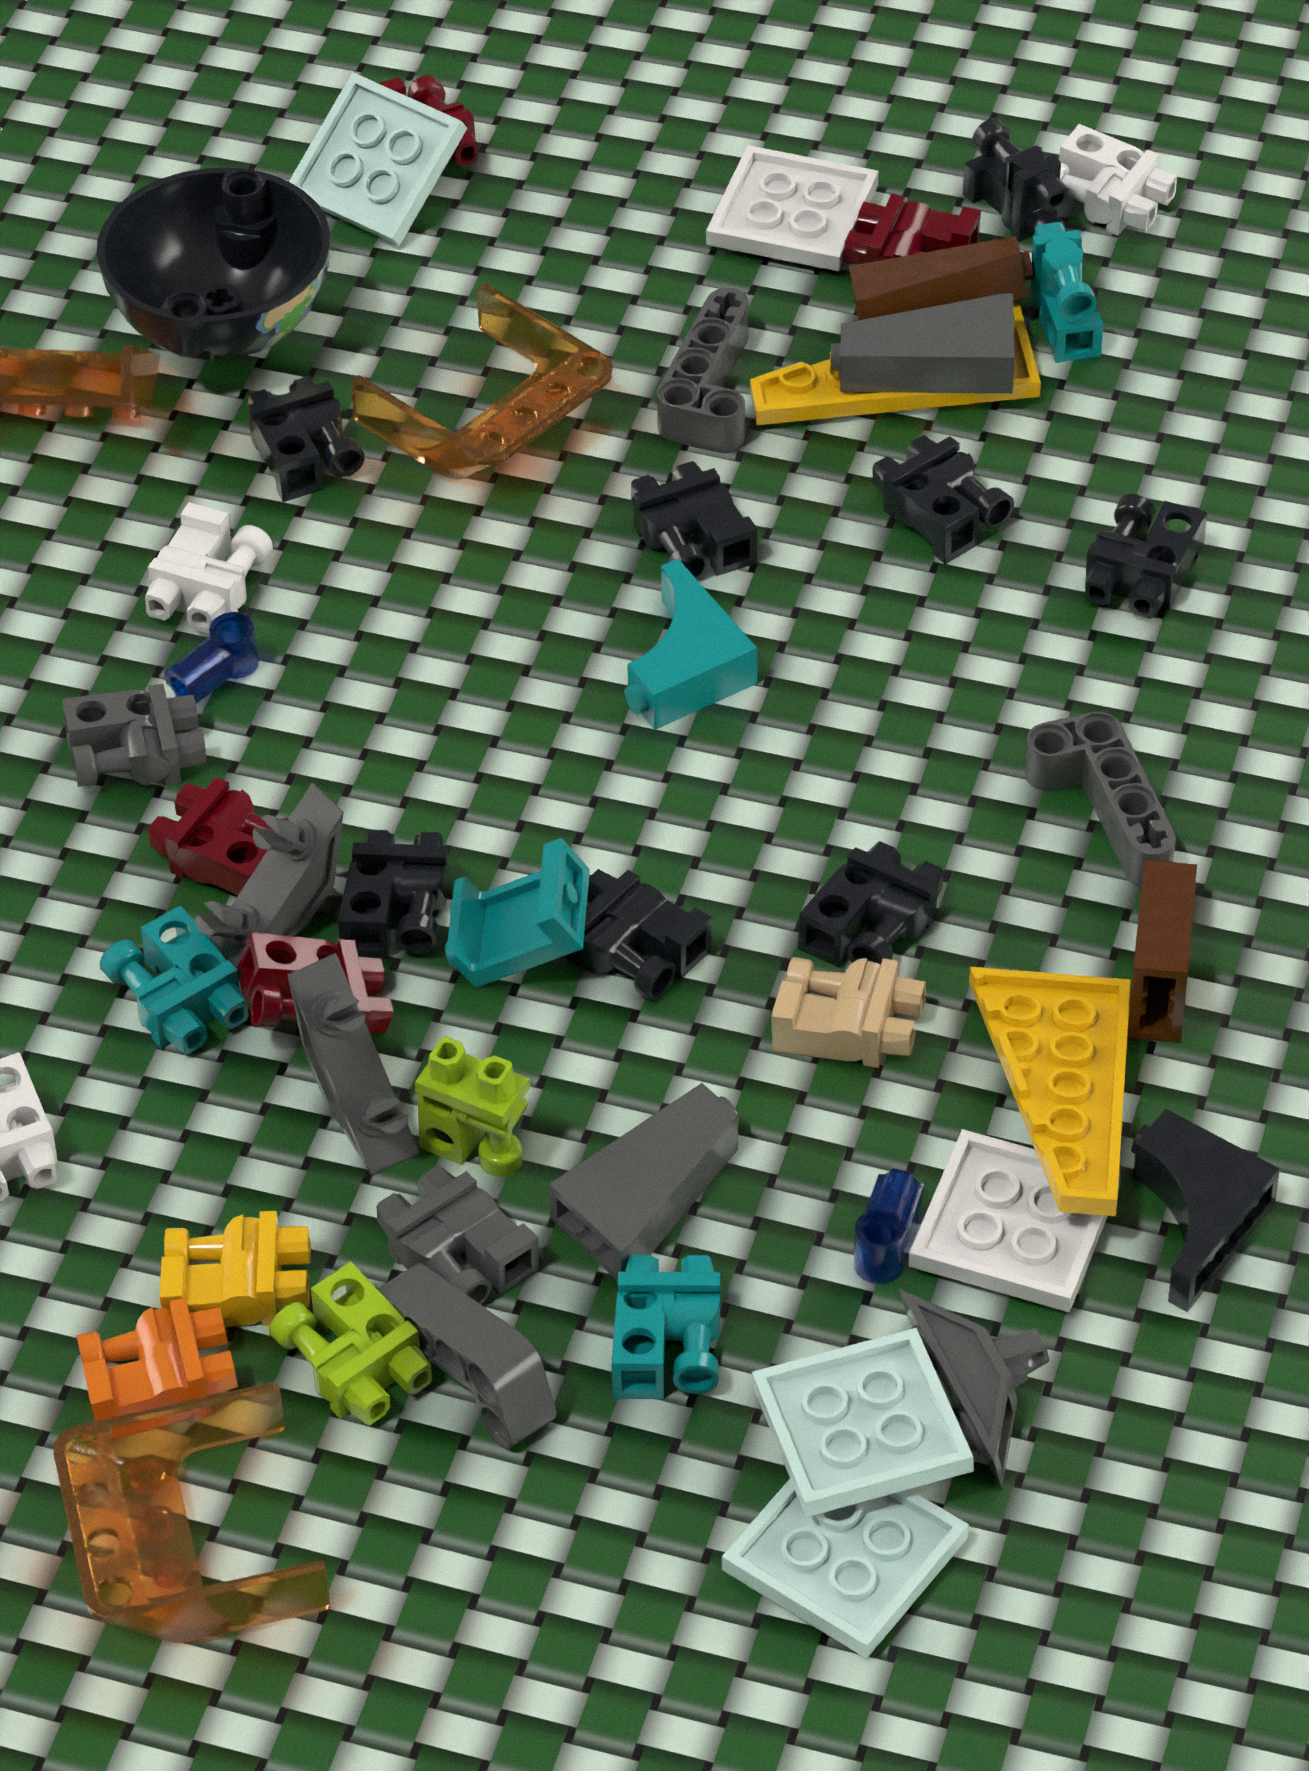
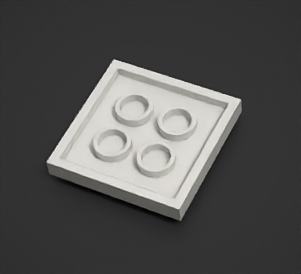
[706,145,879,271]
[909,1129,1121,1312]

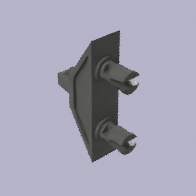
[196,782,344,978]
[287,953,420,1176]
[899,1288,1049,1490]

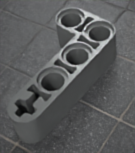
[657,288,749,453]
[1025,711,1176,888]
[377,1263,557,1449]

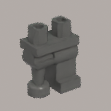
[62,683,207,787]
[376,1165,539,1305]

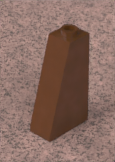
[849,236,1033,320]
[1127,860,1197,1043]

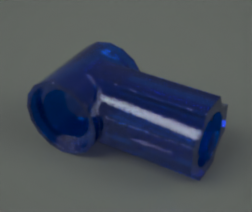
[164,612,260,704]
[854,1168,925,1284]

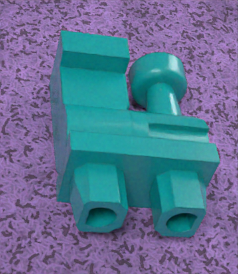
[1030,222,1103,363]
[100,905,249,1055]
[611,1255,721,1399]

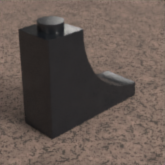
[1131,1109,1280,1312]

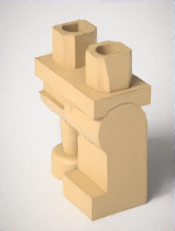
[771,957,926,1068]

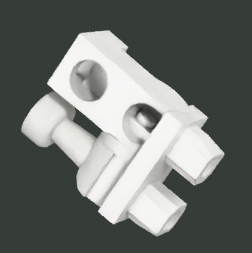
[1059,124,1177,236]
[145,502,273,633]
[0,1052,58,1202]

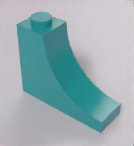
[624,559,758,730]

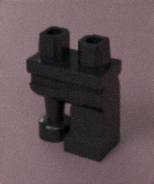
[962,118,1068,242]
[247,376,365,502]
[872,435,1014,564]
[631,461,758,580]
[1085,494,1207,619]
[338,829,450,959]
[798,841,943,968]
[567,869,712,1001]

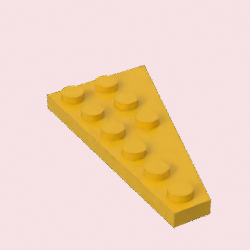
[750,300,1041,425]
[969,967,1131,1217]

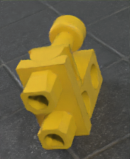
[159,1211,311,1327]

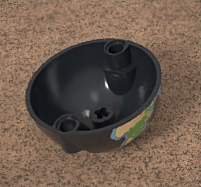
[97,167,330,361]

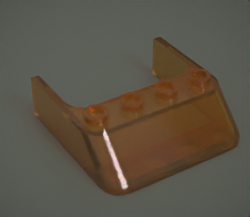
[351,283,613,479]
[0,345,160,419]
[53,1382,330,1643]

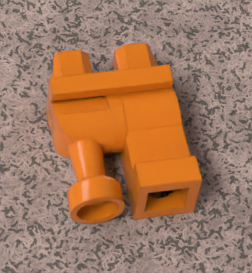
[76,1297,238,1438]

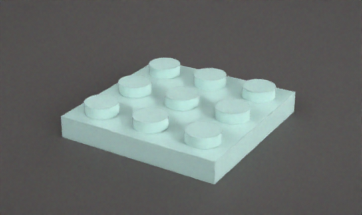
[289,72,467,246]
[752,1328,974,1517]
[722,1479,969,1659]

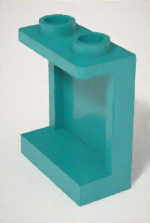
[445,838,590,988]

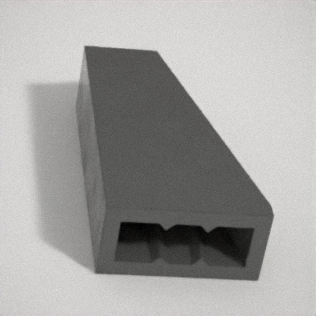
[831,293,1015,394]
[549,1083,739,1282]

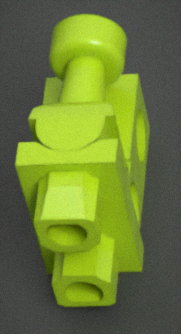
[415,1036,530,1177]
[269,1261,432,1426]

